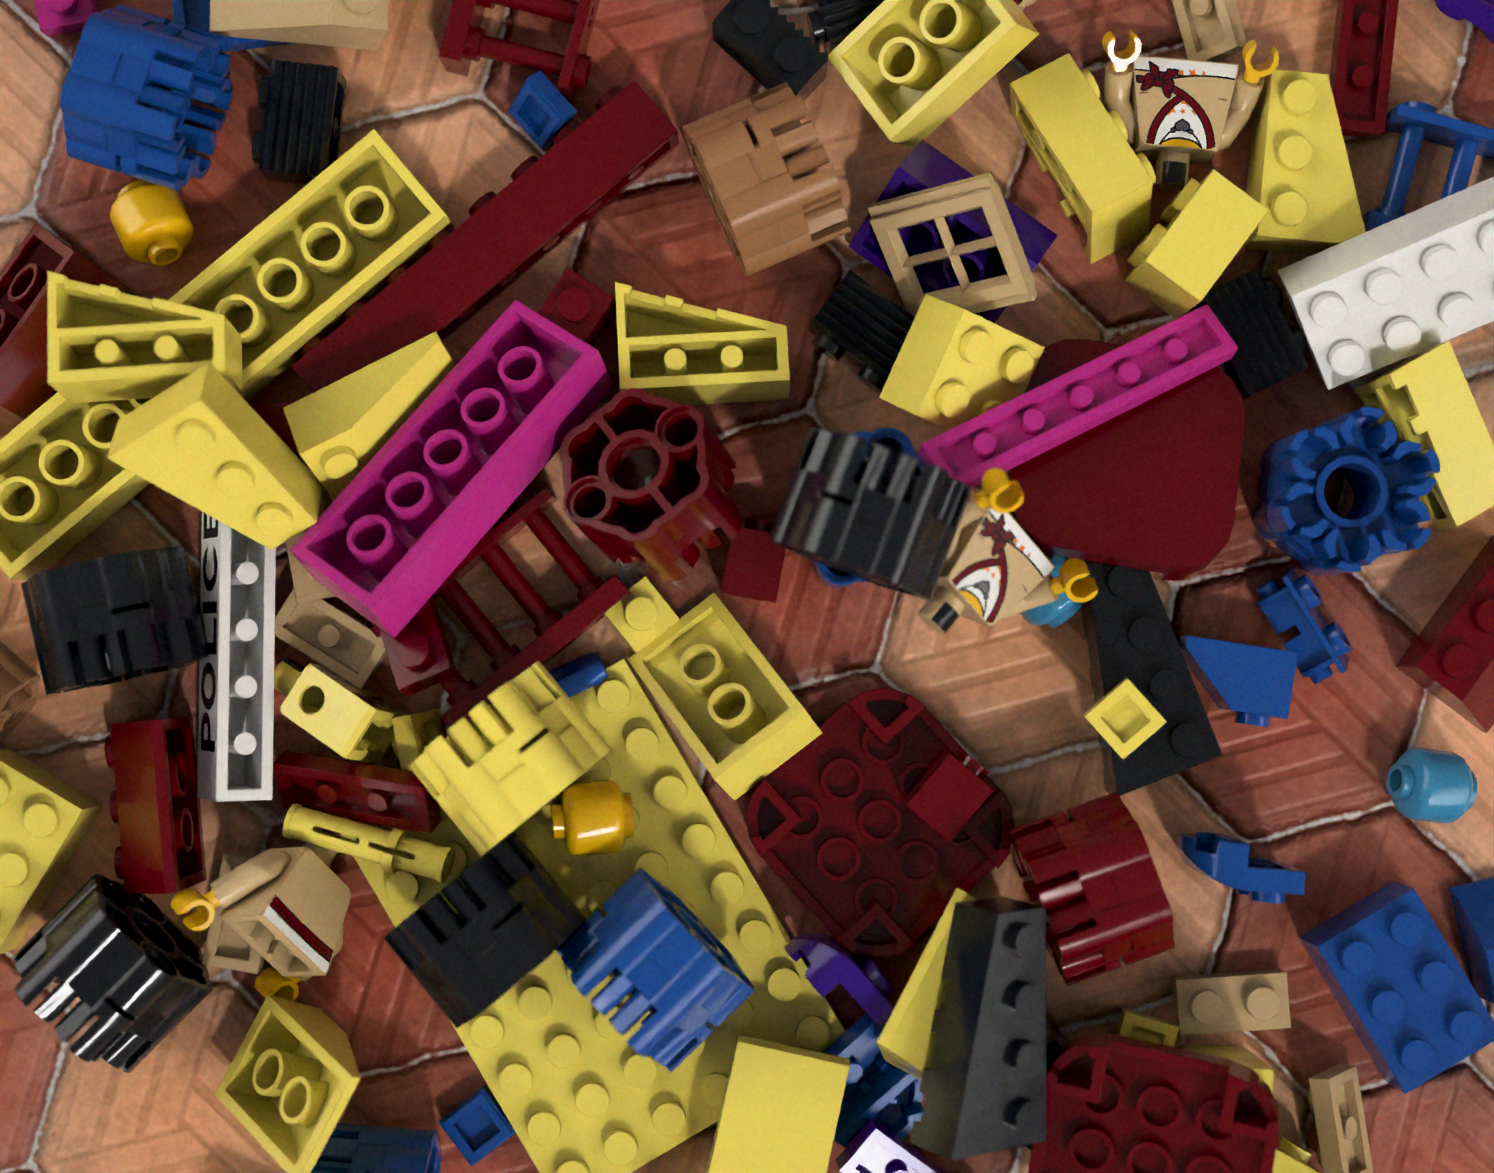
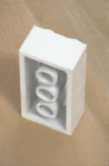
[1277,176,1494,390]

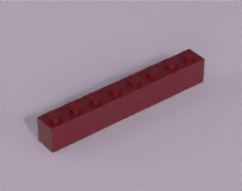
[291,80,679,393]

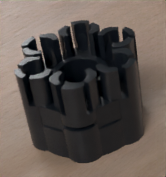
[768,427,973,601]
[21,546,209,695]
[383,830,587,1028]
[12,874,213,1073]

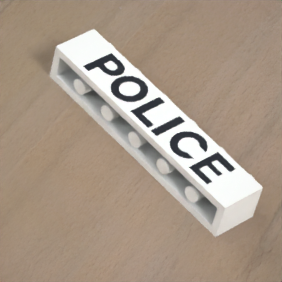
[197,512,276,802]

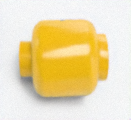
[110,180,194,266]
[550,780,634,856]

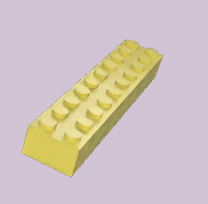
[0,129,456,580]

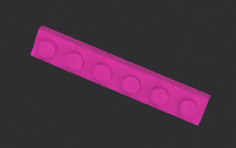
[918,304,1238,488]

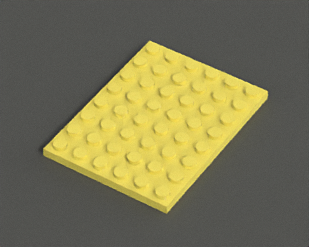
[340,658,846,1173]

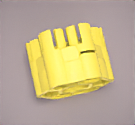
[408,661,612,856]

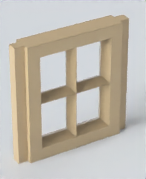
[867,172,1037,317]

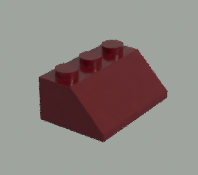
[0,223,128,420]
[1395,535,1494,733]
[105,715,207,894]

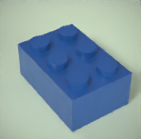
[1299,881,1494,1094]

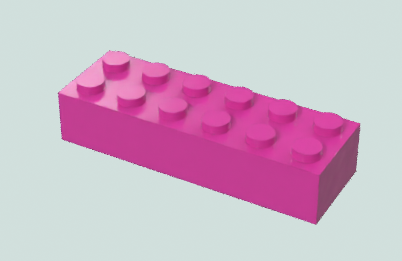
[290,299,614,639]

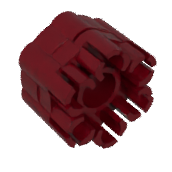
[560,388,742,581]
[1009,792,1175,987]

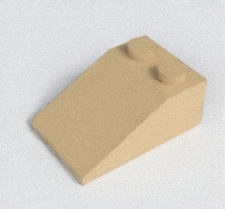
[209,0,388,51]

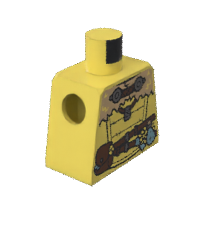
[274,658,407,763]

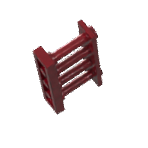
[438,0,600,104]
[370,488,631,728]

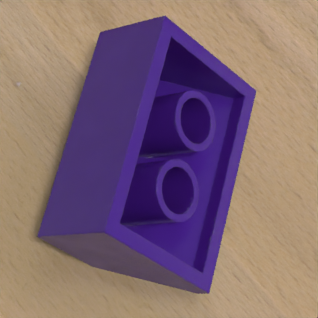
[848,139,1058,323]

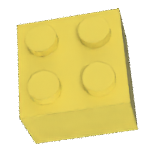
[1124,169,1269,319]
[879,294,1045,430]

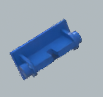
[1255,566,1352,684]

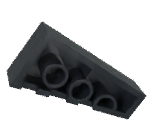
[1081,561,1223,796]
[910,896,1046,1161]

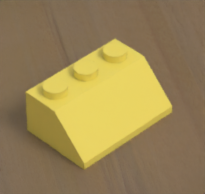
[828,0,1039,147]
[876,888,977,1080]

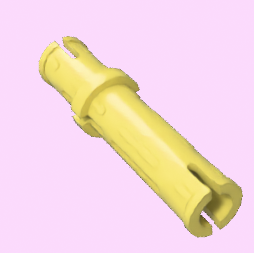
[282,803,455,883]

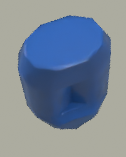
[549,651,608,698]

